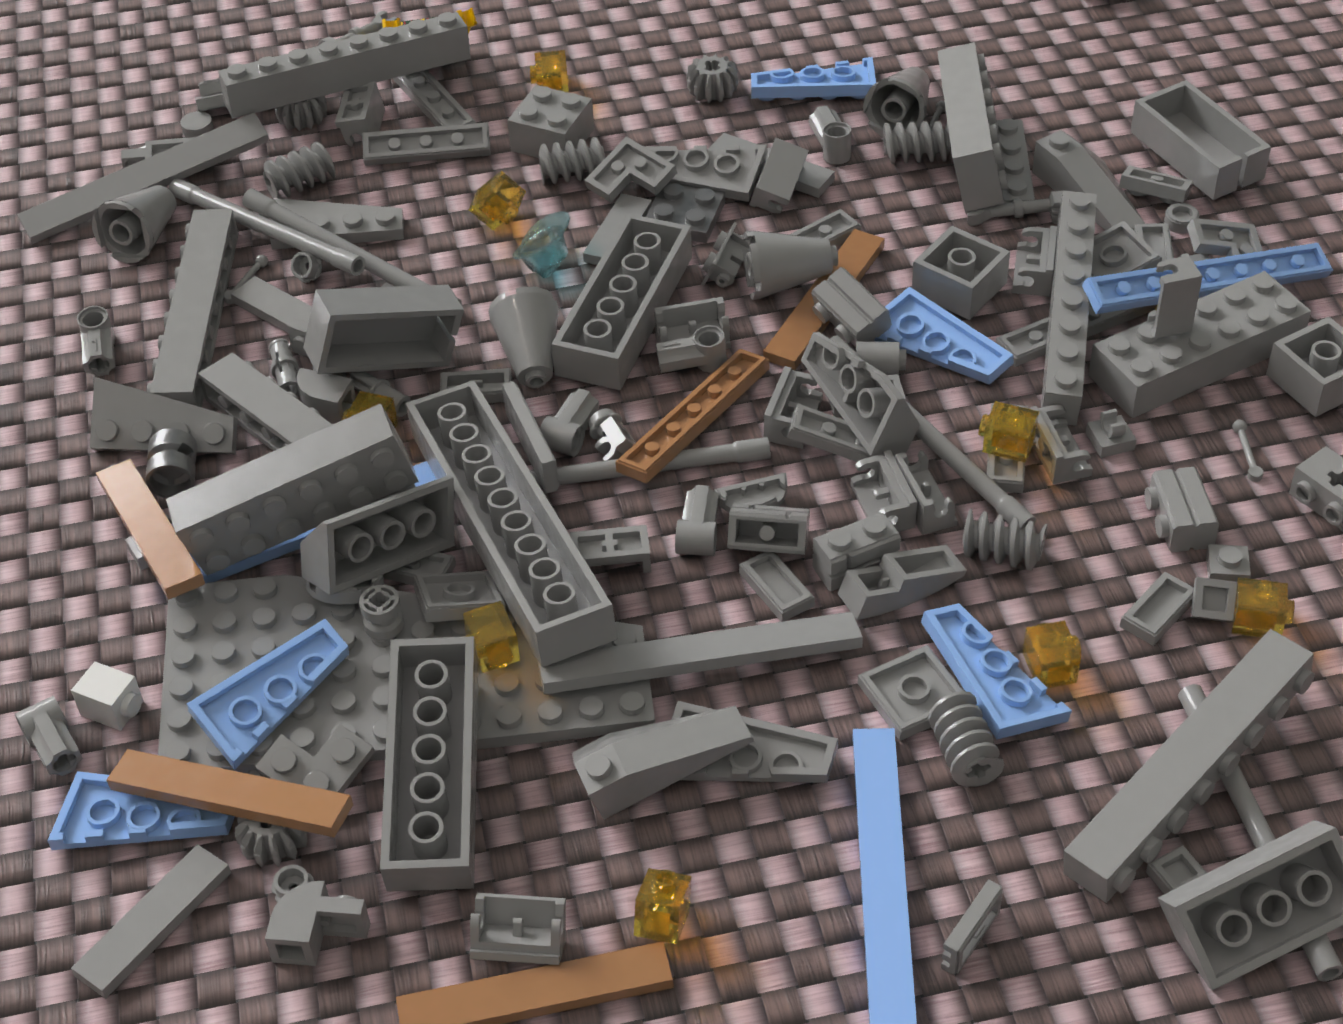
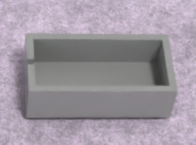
[1130,80,1271,200]
[303,285,464,374]

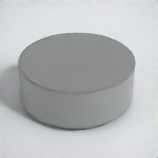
[180,111,214,138]
[1164,203,1199,233]

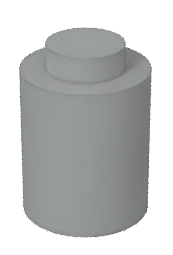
[856,341,906,375]

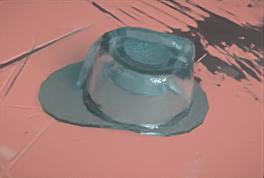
[513,211,570,278]

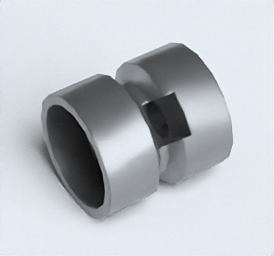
[145,428,197,498]

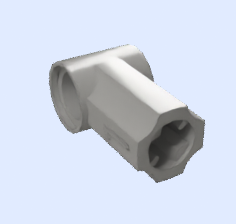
[809,105,851,165]
[77,306,116,377]
[655,325,727,373]
[540,388,599,457]
[675,485,719,556]
[15,696,83,776]

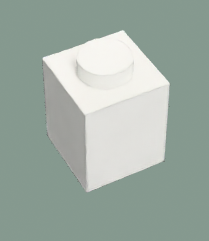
[71,661,144,731]

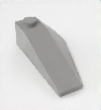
[1032,130,1145,230]
[801,332,920,456]
[572,706,754,820]

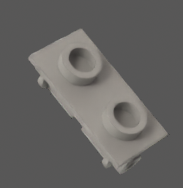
[701,221,749,288]

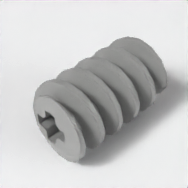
[883,121,950,164]
[539,137,605,186]
[263,142,335,198]
[962,508,1048,571]
[928,691,1004,787]

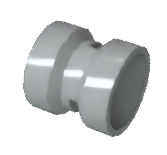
[359,585,404,640]

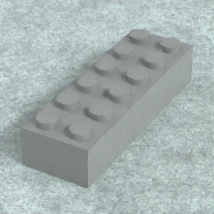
[937,42,1008,212]
[551,213,692,390]
[1088,271,1311,418]
[166,404,419,576]
[380,636,479,892]

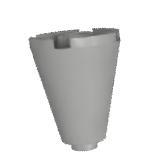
[863,67,930,137]
[92,185,177,263]
[743,231,838,300]
[488,287,559,388]

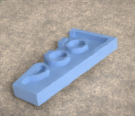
[751,57,876,101]
[874,287,1014,385]
[921,603,1072,740]
[187,619,349,770]
[47,771,235,850]

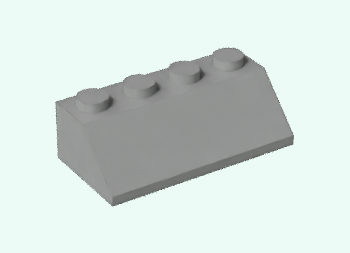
[300,475,455,595]
[1157,820,1343,990]

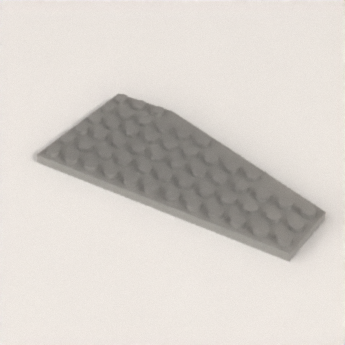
[158,574,655,774]

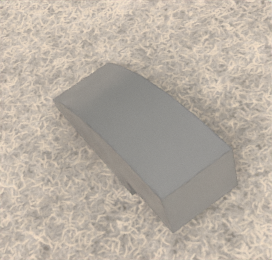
[837,545,967,620]

